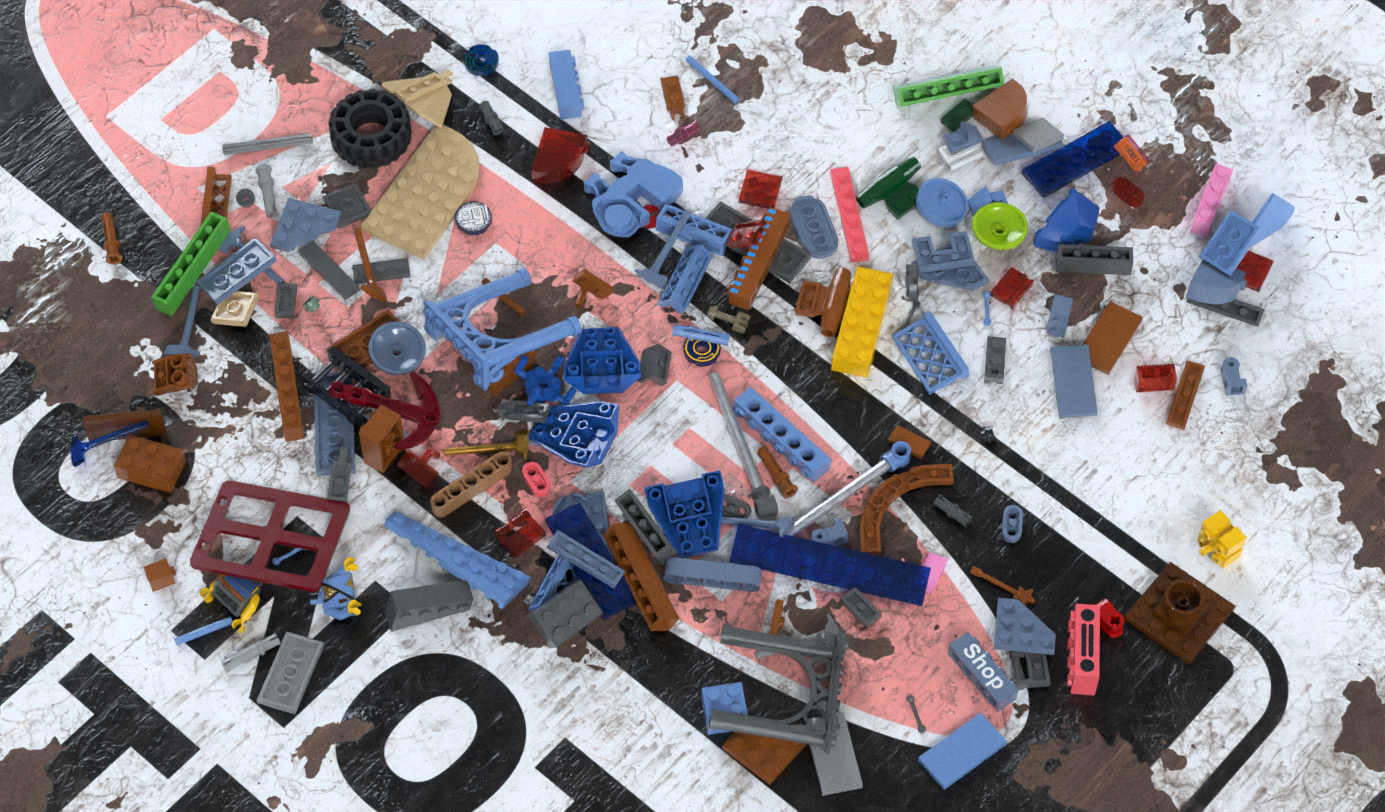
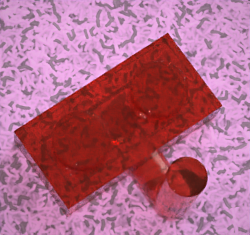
[397,449,440,488]

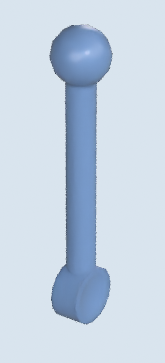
[983,291,991,326]
[272,548,306,565]

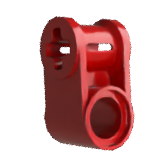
[1096,599,1124,638]

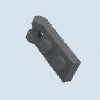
[984,336,1006,384]

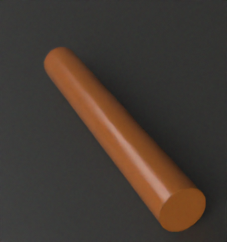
[481,278,526,317]

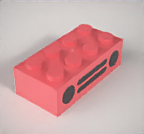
[1067,604,1100,695]

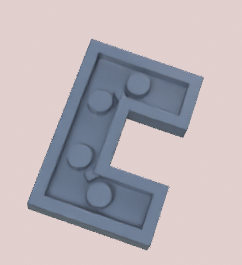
[912,231,975,273]

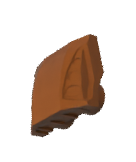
[152,353,198,395]

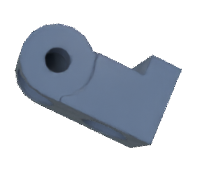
[1221,357,1247,396]
[811,518,848,551]

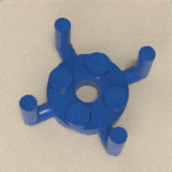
[514,356,577,406]

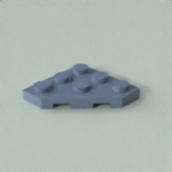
[270,198,342,252]
[911,244,989,291]
[994,598,1056,655]

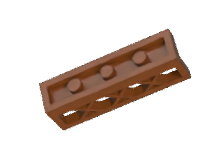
[200,167,232,226]

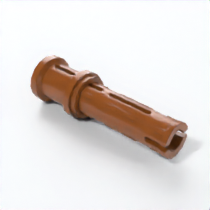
[101,212,122,265]
[756,446,798,499]

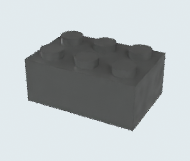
[527,580,603,649]

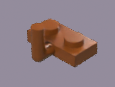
[572,269,614,308]

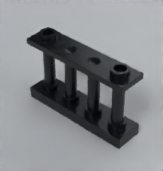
[302,346,391,428]

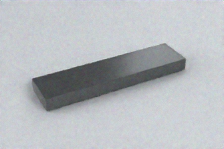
[298,241,360,301]

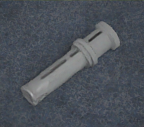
[255,164,278,218]

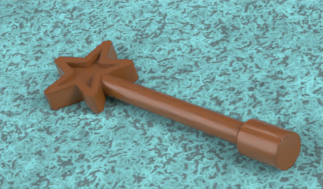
[970,566,1035,605]

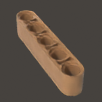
[431,451,512,518]

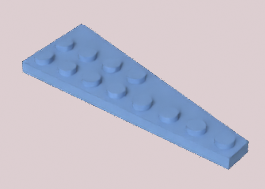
[384,511,531,609]

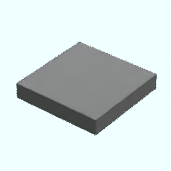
[1013,117,1064,152]

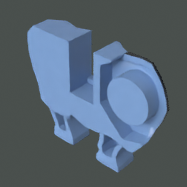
[584,151,683,238]

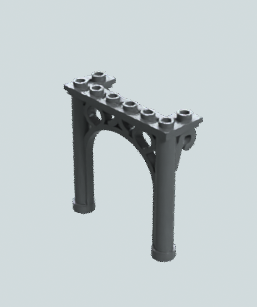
[708,624,849,754]

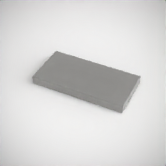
[257,631,324,714]
[810,712,863,796]

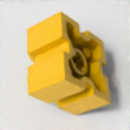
[1197,509,1247,568]

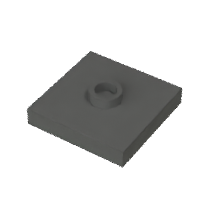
[323,183,371,229]

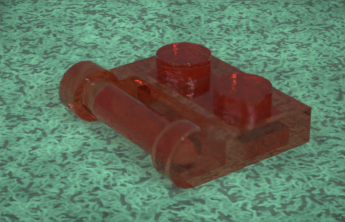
[493,508,546,558]

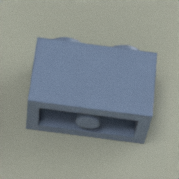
[1046,294,1073,338]

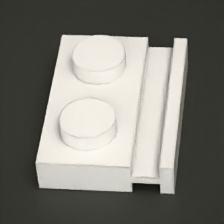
[937,144,983,171]

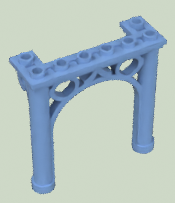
[423,268,582,391]

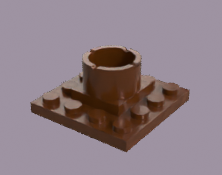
[1124,561,1236,665]

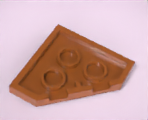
[722,732,807,785]

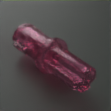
[666,121,701,146]

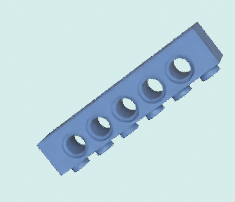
[734,387,831,482]

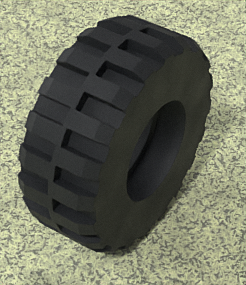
[328,89,412,169]

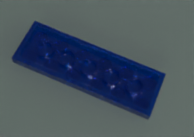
[1021,121,1124,198]
[545,502,637,620]

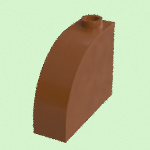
[972,78,1028,140]

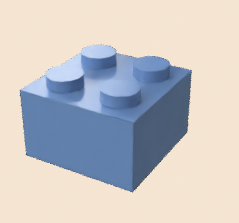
[701,682,748,735]

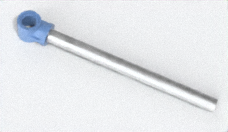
[770,441,911,549]

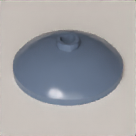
[368,322,426,375]

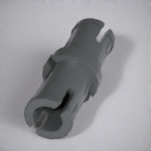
[479,101,504,135]
[933,494,972,527]

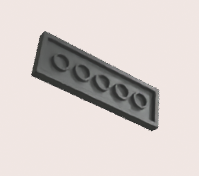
[699,201,811,284]

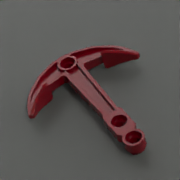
[329,372,440,449]

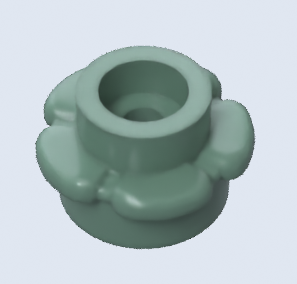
[303,296,320,313]

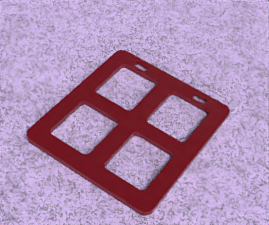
[190,480,350,592]

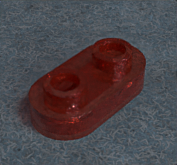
[1112,177,1145,207]

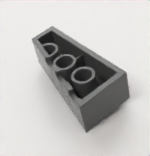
[385,580,474,632]

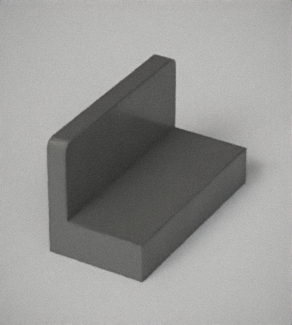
[637,343,672,386]

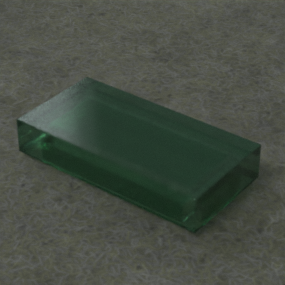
[941,98,974,132]

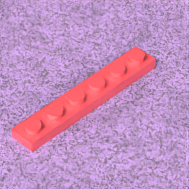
[830,167,869,263]

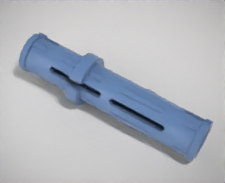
[672,324,730,346]

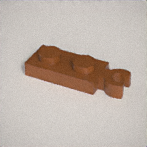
[660,76,685,120]

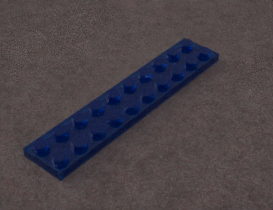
[729,524,931,607]

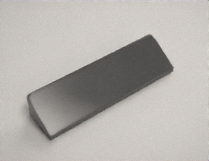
[1186,298,1265,327]

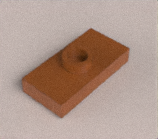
[769,599,785,635]

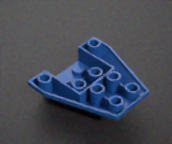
[564,327,641,394]
[528,401,619,468]
[644,470,725,558]

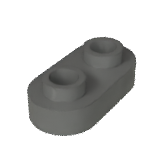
[722,493,752,518]

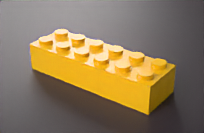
[831,266,894,378]

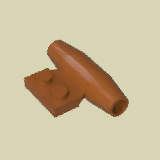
[795,268,851,338]

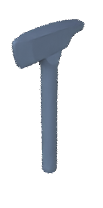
[634,210,691,289]
[218,225,285,284]
[164,286,201,357]
[721,516,794,537]

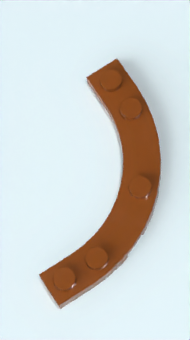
[860,464,954,556]

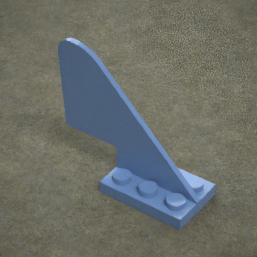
[1199,193,1295,276]

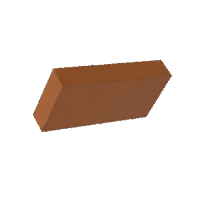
[888,425,931,459]

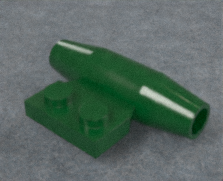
[856,157,921,220]

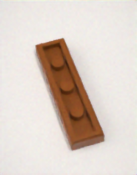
[1166,360,1205,430]

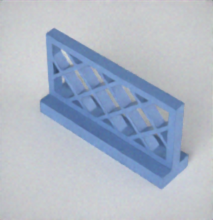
[891,311,969,395]

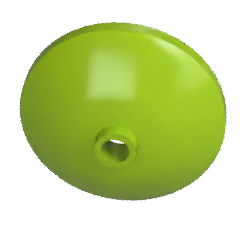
[972,202,1028,250]

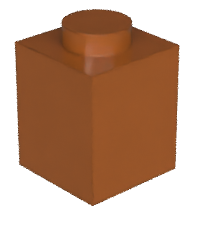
[144,558,177,592]

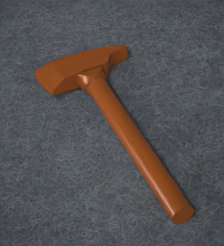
[354,228,387,301]

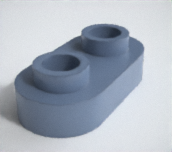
[1002,505,1023,543]

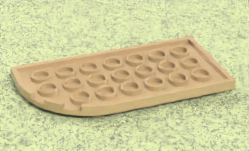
[360,125,480,260]

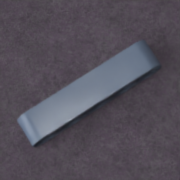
[663,557,762,592]

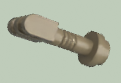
[707,305,750,333]

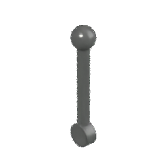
[900,301,921,330]
[906,695,926,734]

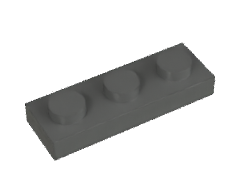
[352,258,410,284]

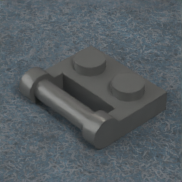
[1008,651,1051,690]

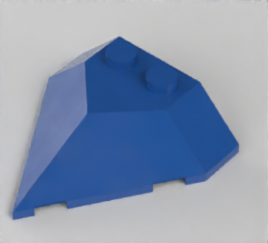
[1033,187,1100,252]

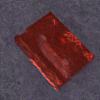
[726,219,767,249]
[990,267,1034,309]

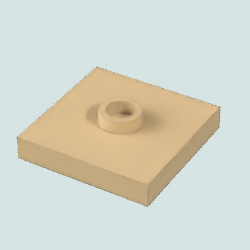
[211,291,259,327]

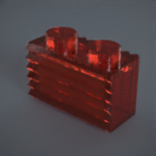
[1134,363,1177,392]

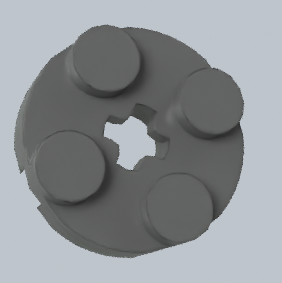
[905,264,919,302]

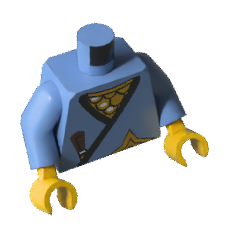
[310,557,361,620]

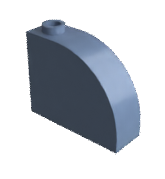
[1186,260,1247,304]

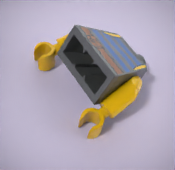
[200,574,263,634]

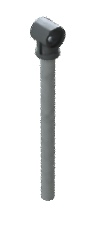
[709,372,778,518]

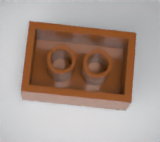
[359,405,404,473]
[114,435,186,493]

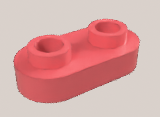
[522,462,551,497]

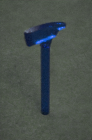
[71,420,149,467]

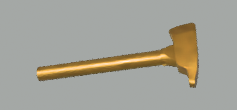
[444,430,529,461]

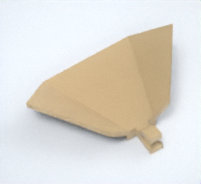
[381,69,453,128]

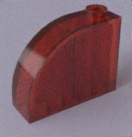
[531,127,590,183]

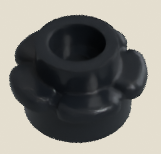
[981,426,996,444]

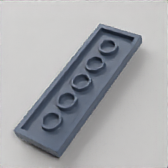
[314,372,356,476]

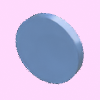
[916,178,969,228]

